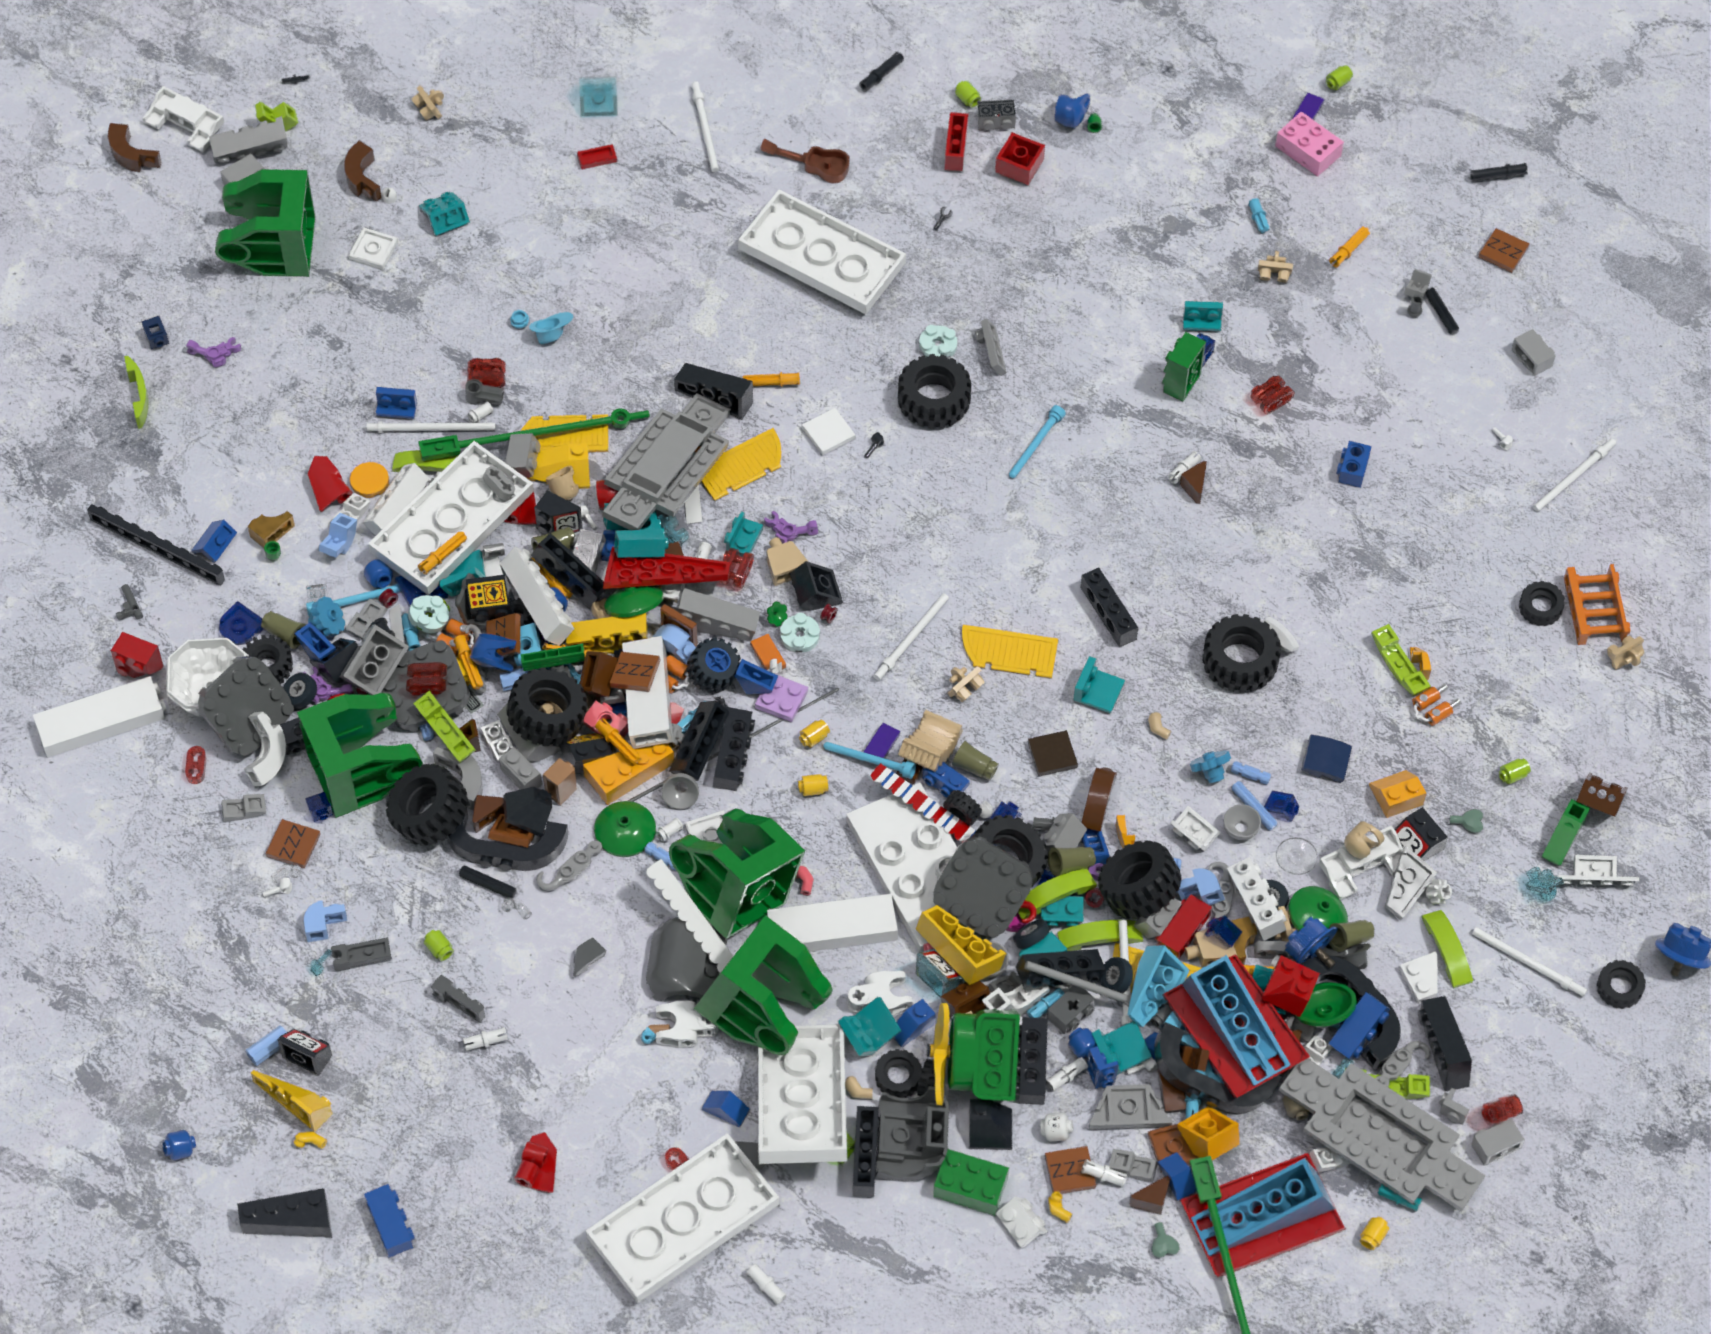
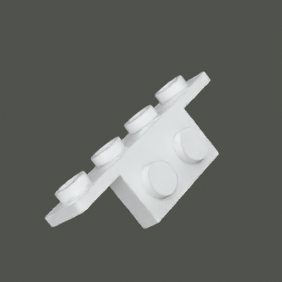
[1553,855,1639,886]

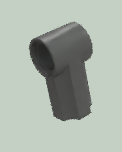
[465,379,504,405]

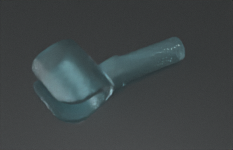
[310,949,332,976]

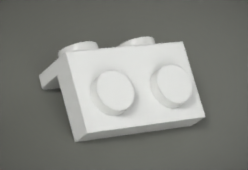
[1170,806,1220,851]
[996,1197,1047,1248]

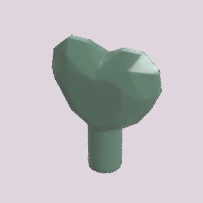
[1449,809,1483,833]
[1151,1222,1180,1258]

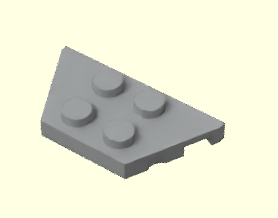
[1089,1084,1172,1129]

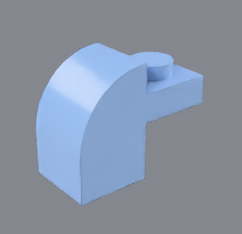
[319,513,357,558]
[652,624,696,665]
[1177,868,1225,905]
[304,900,347,942]

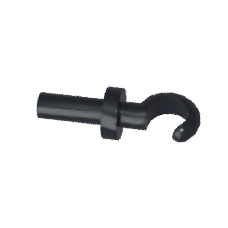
[282,74,310,84]

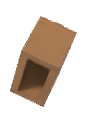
[543,758,577,806]

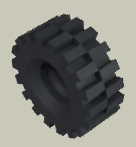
[242,635,293,684]

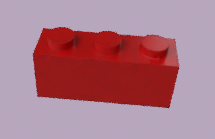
[944,112,968,171]
[1155,894,1212,959]

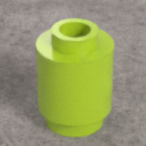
[1326,65,1353,90]
[955,81,982,108]
[1499,758,1531,785]
[424,930,454,961]

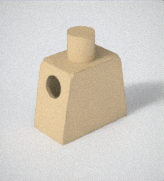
[766,537,808,586]
[1184,922,1237,968]

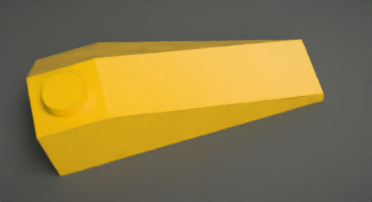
[525,443,590,489]
[251,1070,333,1132]

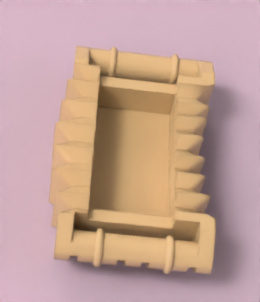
[898,710,963,772]

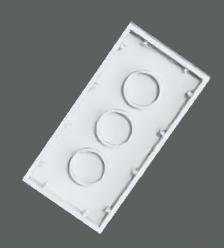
[738,190,906,314]
[368,441,534,595]
[846,783,967,954]
[758,1025,847,1164]
[586,1133,780,1303]

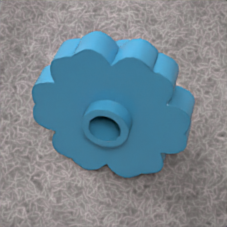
[308,596,345,637]
[1190,750,1231,783]

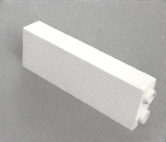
[622,636,673,749]
[33,676,167,758]
[767,894,898,952]

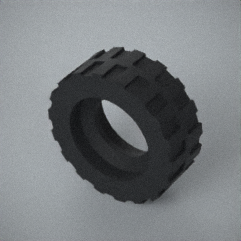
[1519,581,1565,626]
[1596,960,1646,1009]
[875,1049,922,1098]

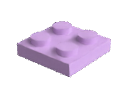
[755,676,808,722]

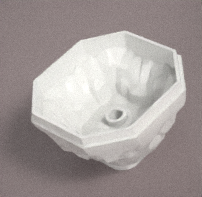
[166,638,249,717]

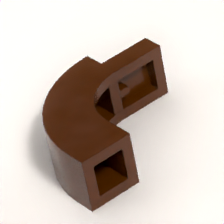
[108,123,162,173]
[344,140,382,202]
[1081,767,1117,831]

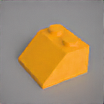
[1369,770,1427,818]
[1177,1106,1240,1161]

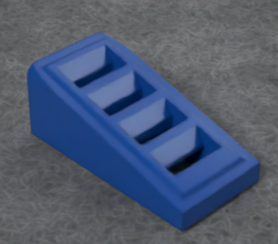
[1082,828,1110,867]

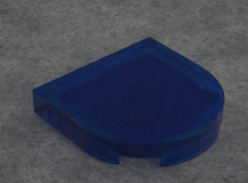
[219,601,264,645]

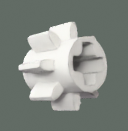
[1426,879,1452,904]

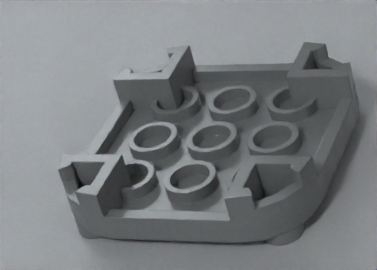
[382,640,471,733]
[196,656,294,756]
[933,836,1033,938]

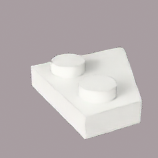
[1399,951,1437,1004]

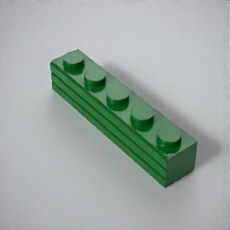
[521,644,586,671]

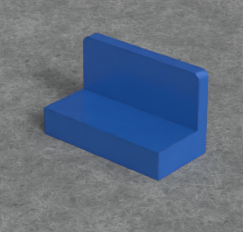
[191,519,237,562]

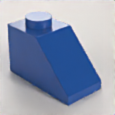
[894,999,936,1048]

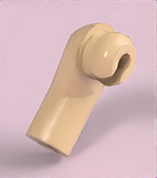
[1148,712,1171,740]
[845,1076,873,1099]

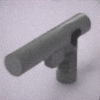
[116,584,143,620]

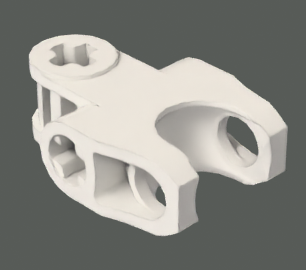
[847,971,913,1016]
[656,1001,719,1048]

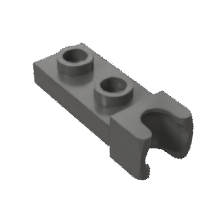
[331,937,392,972]
[431,975,485,1023]

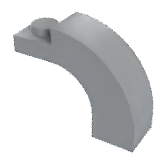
[433,747,483,810]

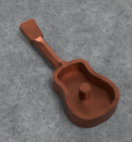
[760,139,850,183]

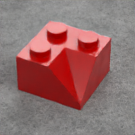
[995,132,1045,185]
[110,632,164,678]
[1261,955,1320,1017]

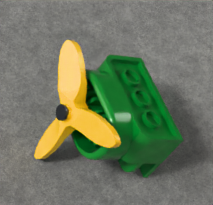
[926,1003,1020,1105]

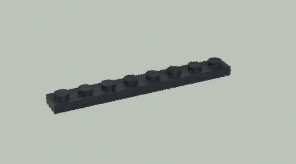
[87,504,225,586]

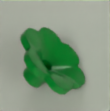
[767,601,788,627]

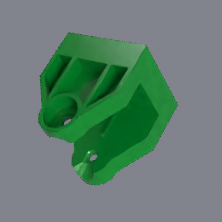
[215,169,316,277]
[297,693,423,818]
[669,808,805,939]
[694,915,833,1055]

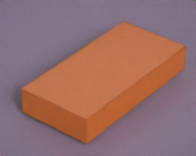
[750,634,786,670]

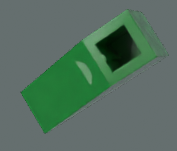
[1542,799,1590,866]

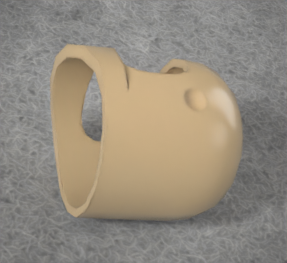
[546,466,579,501]
[1344,821,1384,859]

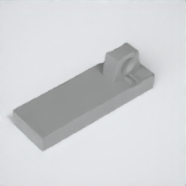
[975,319,1007,376]

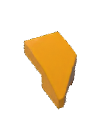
[1410,647,1431,680]
[1115,815,1135,848]

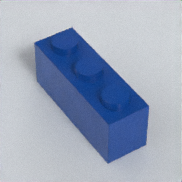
[1328,992,1390,1060]
[364,1184,415,1258]

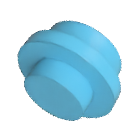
[510,310,529,328]

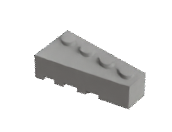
[209,116,288,163]
[675,588,760,641]

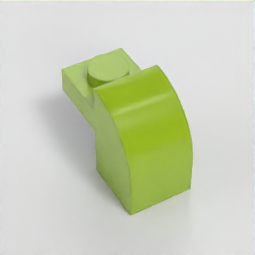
[255,101,299,131]

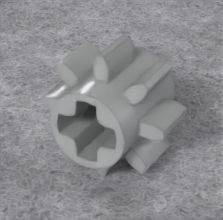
[667,723,685,749]

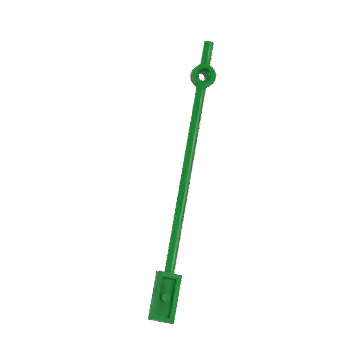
[418,408,650,461]
[1189,1156,1251,1334]

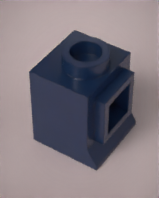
[141,315,169,350]

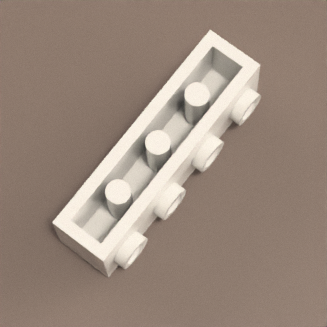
[363,463,430,536]
[1227,857,1287,941]

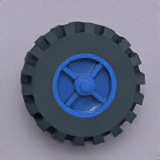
[686,637,741,693]

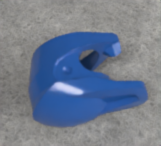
[1055,93,1091,128]
[469,634,516,672]

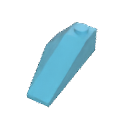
[1127,945,1190,1027]

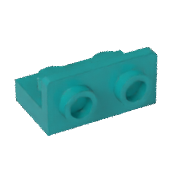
[1183,301,1223,331]
[724,511,763,559]
[1041,896,1084,926]

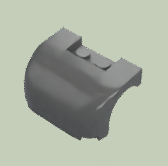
[646,917,727,1002]
[875,1086,949,1181]

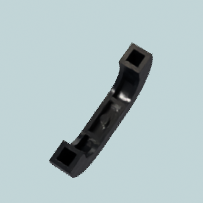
[447,807,569,871]
[1301,955,1401,1070]
[1154,1022,1282,1113]

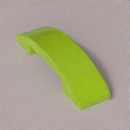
[124,356,149,429]
[392,450,458,472]
[1371,624,1431,696]
[413,691,476,763]
[1018,869,1097,919]
[1421,910,1473,988]
[1057,920,1143,951]
[1344,1068,1430,1099]

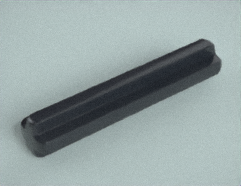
[1425,287,1459,335]
[459,866,517,899]

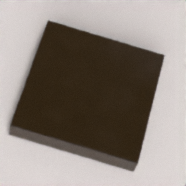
[1028,730,1078,777]

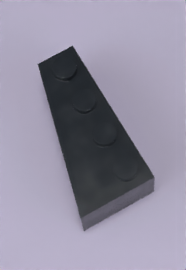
[674,363,753,420]
[1418,996,1472,1092]
[237,1188,333,1238]

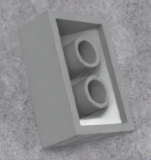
[339,625,409,695]
[497,701,561,762]

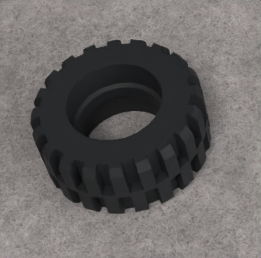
[898,354,972,429]
[1202,614,1281,693]
[506,668,588,747]
[386,764,468,846]
[972,815,1048,888]
[1098,840,1182,920]

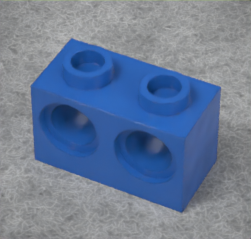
[1336,441,1372,488]

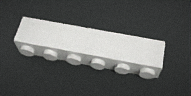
[500,547,574,646]

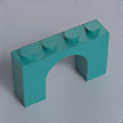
[603,503,669,558]

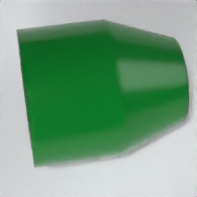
[1087,113,1102,133]
[264,541,281,561]

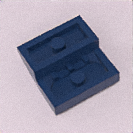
[1301,734,1352,783]

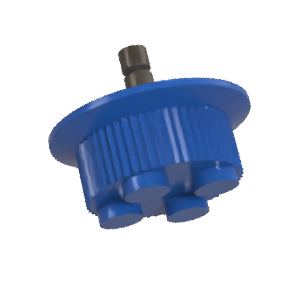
[1285,917,1337,968]
[1655,923,1711,976]

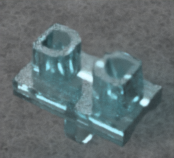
[657,514,689,549]
[1525,866,1564,901]

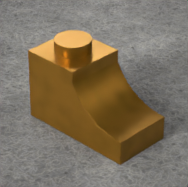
[248,511,295,548]
[1225,916,1257,965]

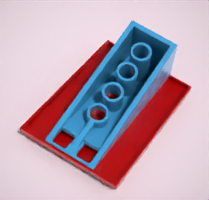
[1162,954,1310,1099]
[1181,1153,1346,1277]

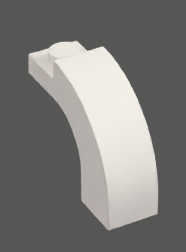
[244,712,286,786]
[982,984,1050,1016]

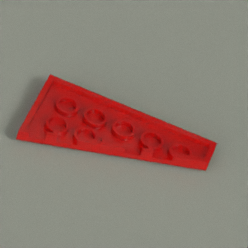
[603,546,731,589]

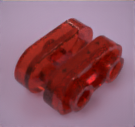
[467,358,506,388]
[1250,376,1295,414]
[719,548,754,589]
[406,662,447,696]
[1481,1094,1523,1124]

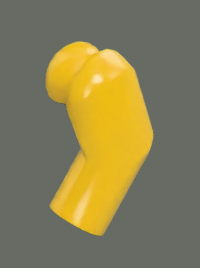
[293,1131,327,1149]
[1048,1192,1073,1223]

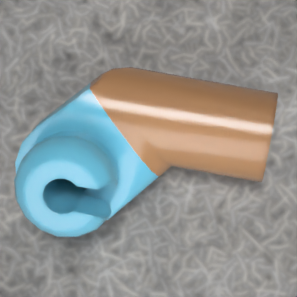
[641,1024,670,1044]

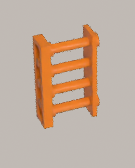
[1564,564,1630,645]

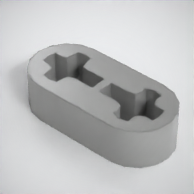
[483,466,515,500]
[1254,941,1292,959]

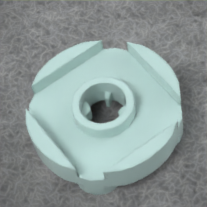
[919,325,957,357]
[408,595,449,633]
[780,613,820,652]

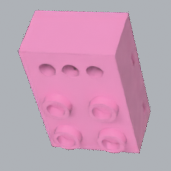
[1275,112,1344,177]

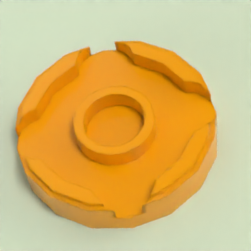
[350,462,389,498]

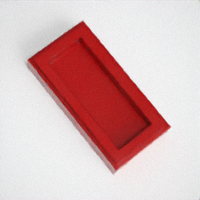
[577,144,617,170]

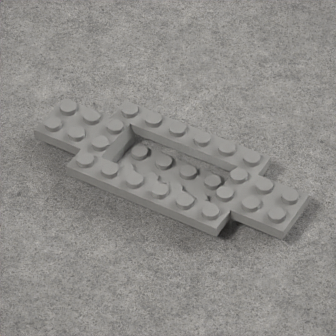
[602,393,730,530]
[1279,1059,1486,1212]

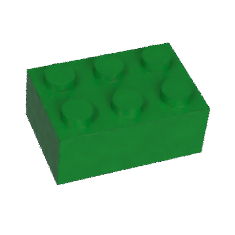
[1162,332,1206,402]
[933,1149,1009,1216]

